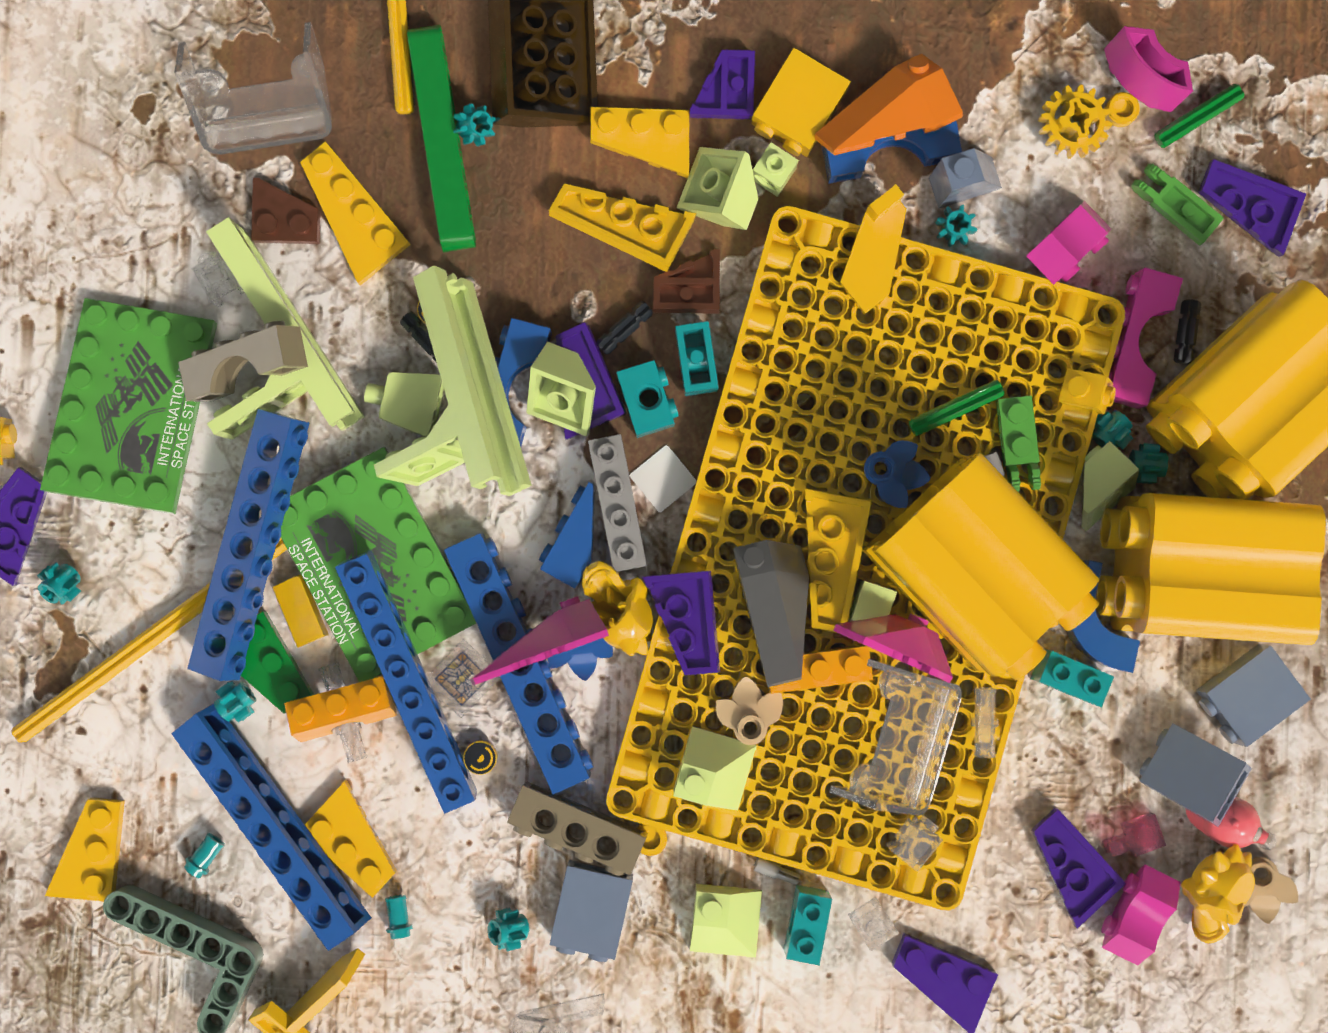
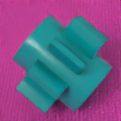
[453,104,496,146]
[935,205,977,247]
[1092,410,1133,450]
[1129,443,1168,484]
[37,562,81,605]
[214,681,257,723]
[487,907,529,952]

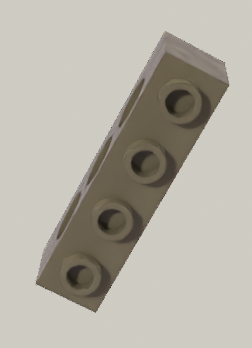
[507,781,648,877]

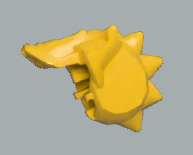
[582,561,653,656]
[1181,844,1255,943]

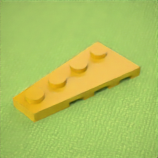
[300,141,411,286]
[549,184,696,272]
[805,489,872,633]

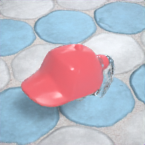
[1186,797,1278,850]

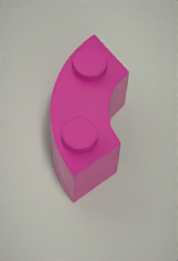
[1104,26,1193,112]
[1027,200,1111,285]
[1101,864,1181,965]

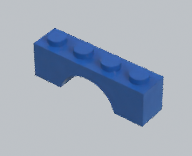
[821,121,962,184]
[495,318,552,447]

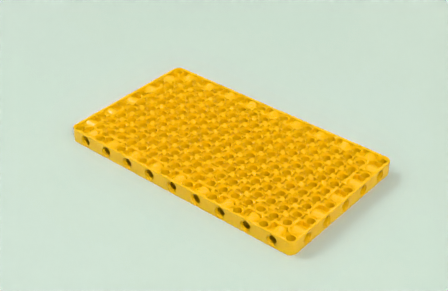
[606,206,1125,911]

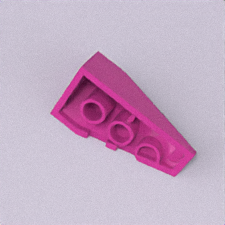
[470,596,609,685]
[833,613,953,683]

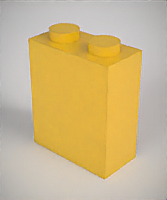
[751,48,851,157]

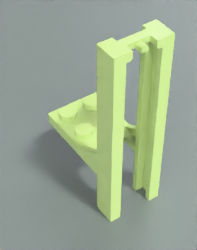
[206,217,365,440]
[374,266,532,496]

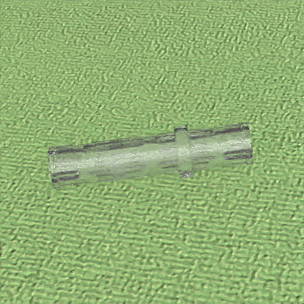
[318,662,368,764]

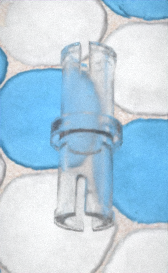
[971,687,999,758]

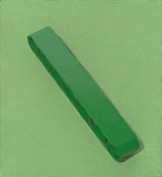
[407,24,476,252]

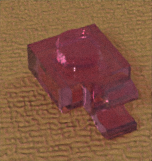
[1102,812,1166,857]

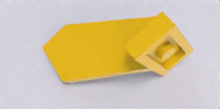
[840,184,906,315]
[248,948,365,1033]

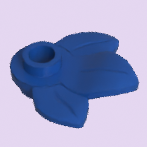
[864,440,930,508]
[548,638,613,681]

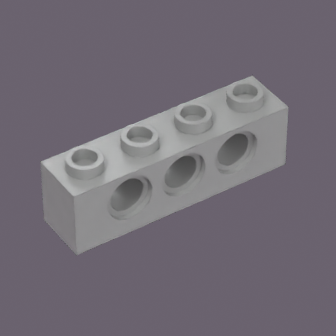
[588,434,647,572]

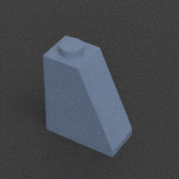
[929,148,1002,209]

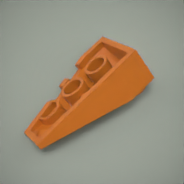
[815,53,963,155]

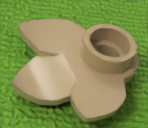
[716,677,783,745]
[1244,857,1298,924]

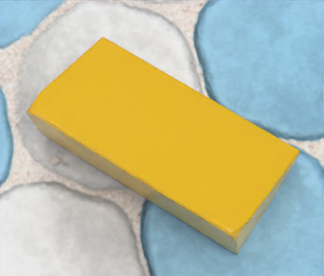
[272,574,329,648]

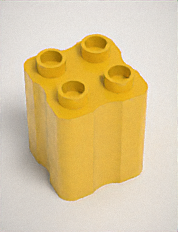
[1146,280,1328,500]
[863,452,1100,680]
[1096,493,1326,645]

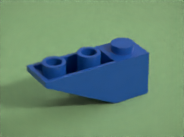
[539,482,595,589]

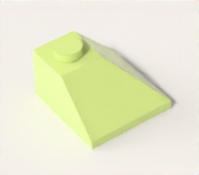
[677,147,758,230]
[526,342,596,436]
[1081,441,1139,531]
[673,726,757,810]
[690,883,762,957]

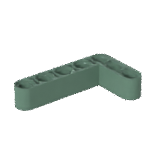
[103,885,264,1033]

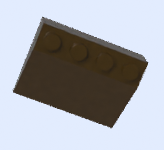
[488,0,598,128]

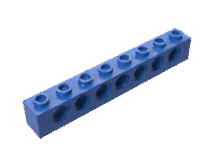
[187,409,310,681]
[444,533,594,795]
[335,550,477,814]
[171,704,372,951]

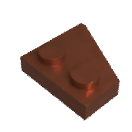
[251,177,321,244]
[653,249,720,314]

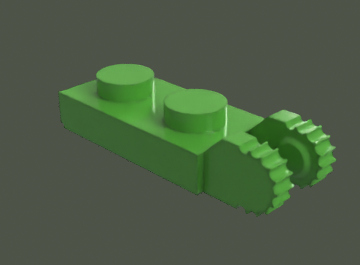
[1131,163,1224,246]
[996,395,1041,492]

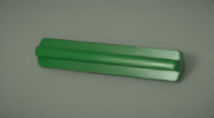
[1154,84,1245,148]
[909,380,1005,436]

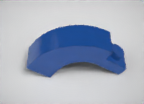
[1065,560,1140,673]

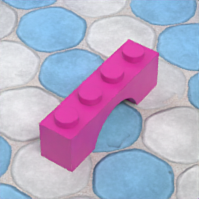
[1109,267,1183,409]

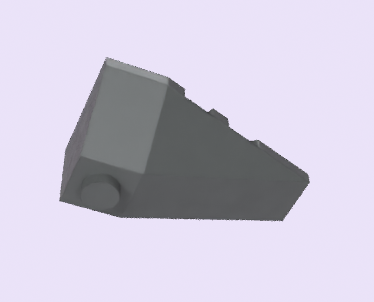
[734,540,809,687]

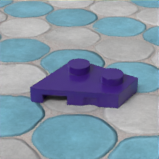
[690,50,755,119]

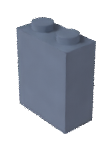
[1196,644,1311,747]
[1139,723,1252,827]
[549,860,633,962]

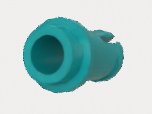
[184,833,225,878]
[385,895,413,939]

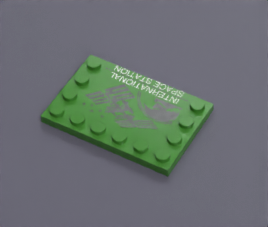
[40,298,217,514]
[281,447,476,682]

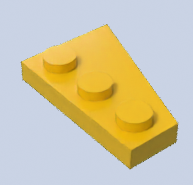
[590,107,689,178]
[305,780,397,898]
[45,798,125,902]

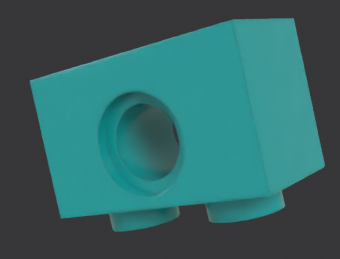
[675,321,719,396]
[616,360,679,438]
[1030,649,1114,708]
[783,885,832,966]

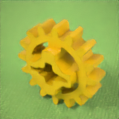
[1038,84,1113,159]

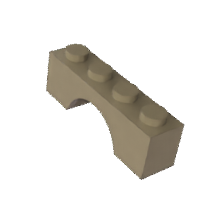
[178,321,308,402]

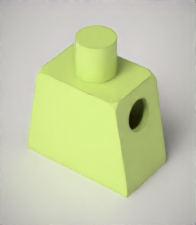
[364,372,444,437]

